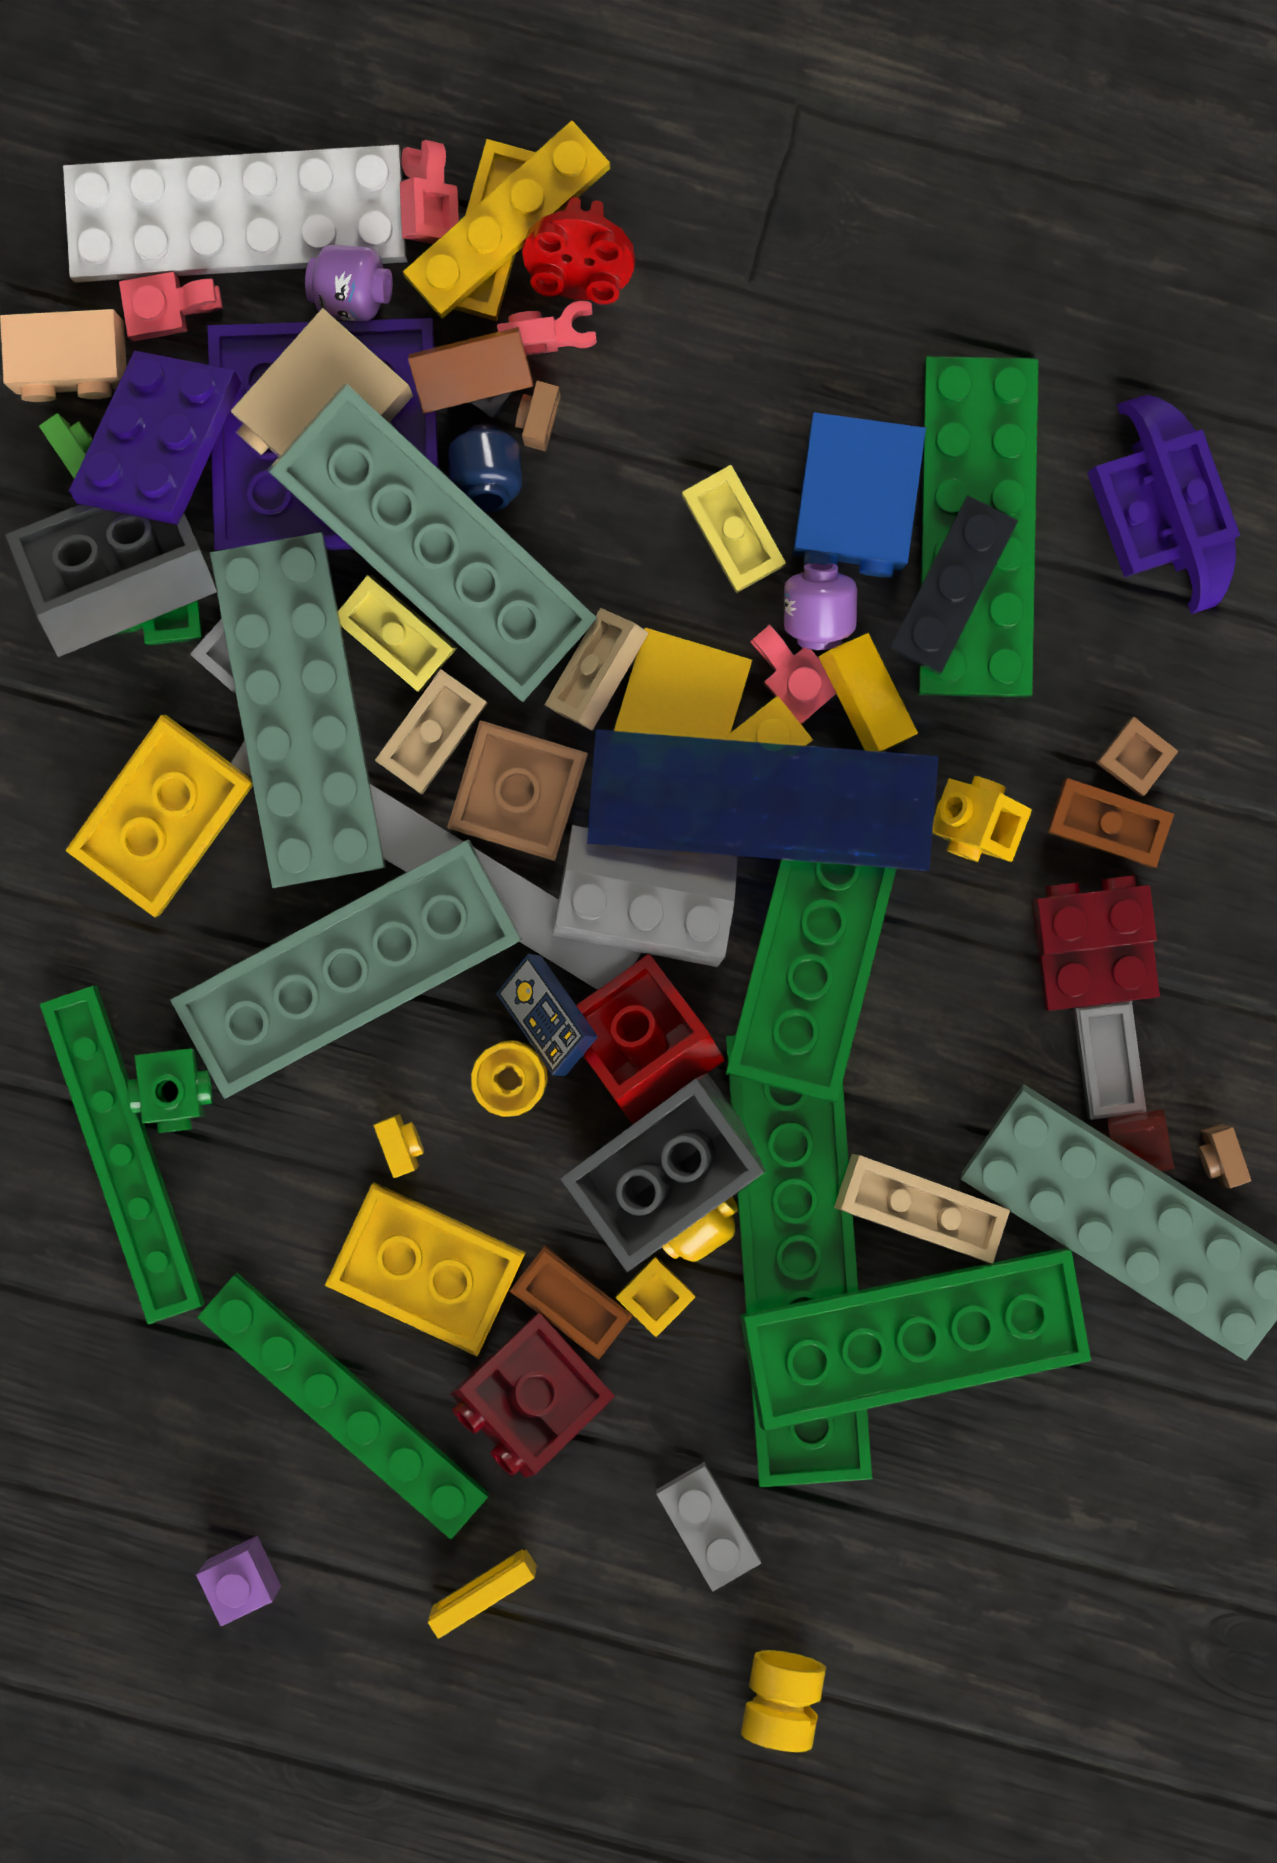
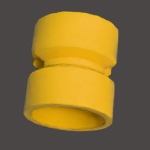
[471,1040,548,1117]
[741,1650,826,1752]

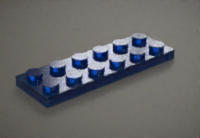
[587,730,939,871]

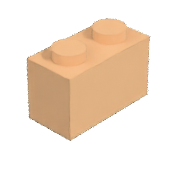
[0,309,127,402]

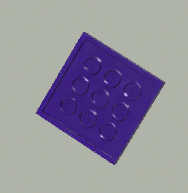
[207,318,439,551]

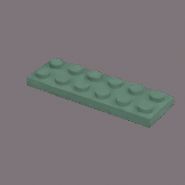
[267,384,598,702]
[210,532,386,888]
[170,840,522,1099]
[961,1084,1277,1361]

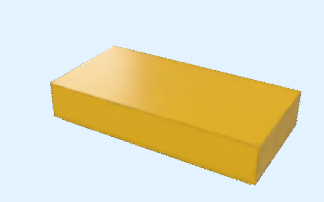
[818,633,918,758]
[428,1549,537,1639]

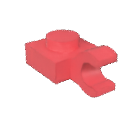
[400,140,459,244]
[119,272,223,341]
[497,301,597,356]
[750,625,837,724]

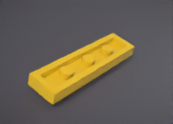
[403,121,610,319]

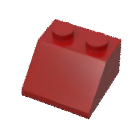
[576,954,725,1125]

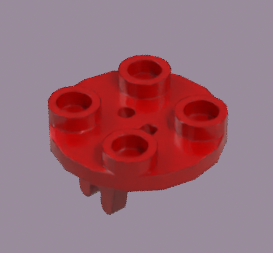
[522,197,636,305]

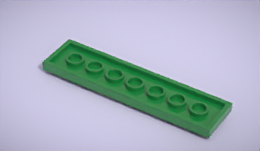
[726,1035,872,1487]

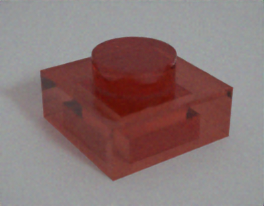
[1108,1109,1174,1171]

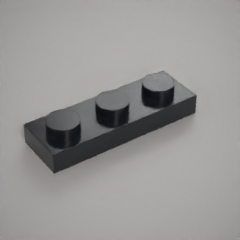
[889,495,1018,675]

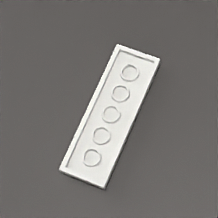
[63,145,407,282]

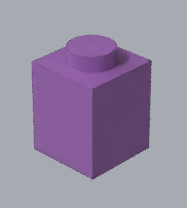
[196,1536,281,1626]

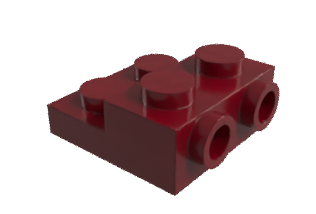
[1031,875,1160,1011]
[450,1313,615,1478]

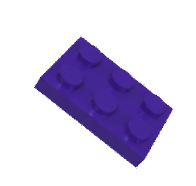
[69,351,242,525]

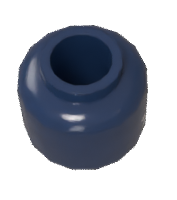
[448,424,522,513]

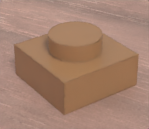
[515,381,561,451]
[1096,717,1178,797]
[1198,1124,1252,1188]

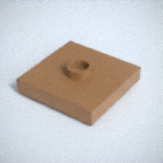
[447,720,588,861]

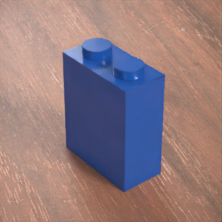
[792,412,926,577]

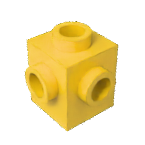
[929,776,1032,862]

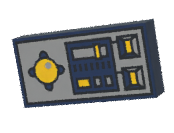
[496,954,598,1076]

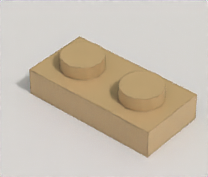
[544,608,649,730]
[375,669,488,794]

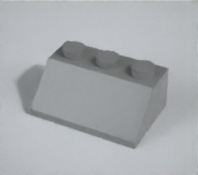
[552,825,737,967]

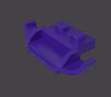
[1087,395,1241,614]

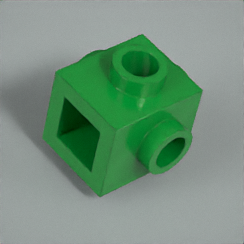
[128,1048,213,1133]

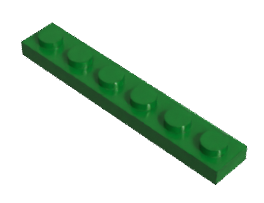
[40,986,205,1324]
[197,1273,489,1539]

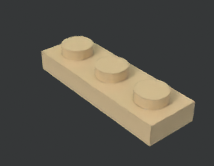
[834,1154,1010,1264]

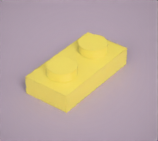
[682,465,786,593]
[338,575,457,692]

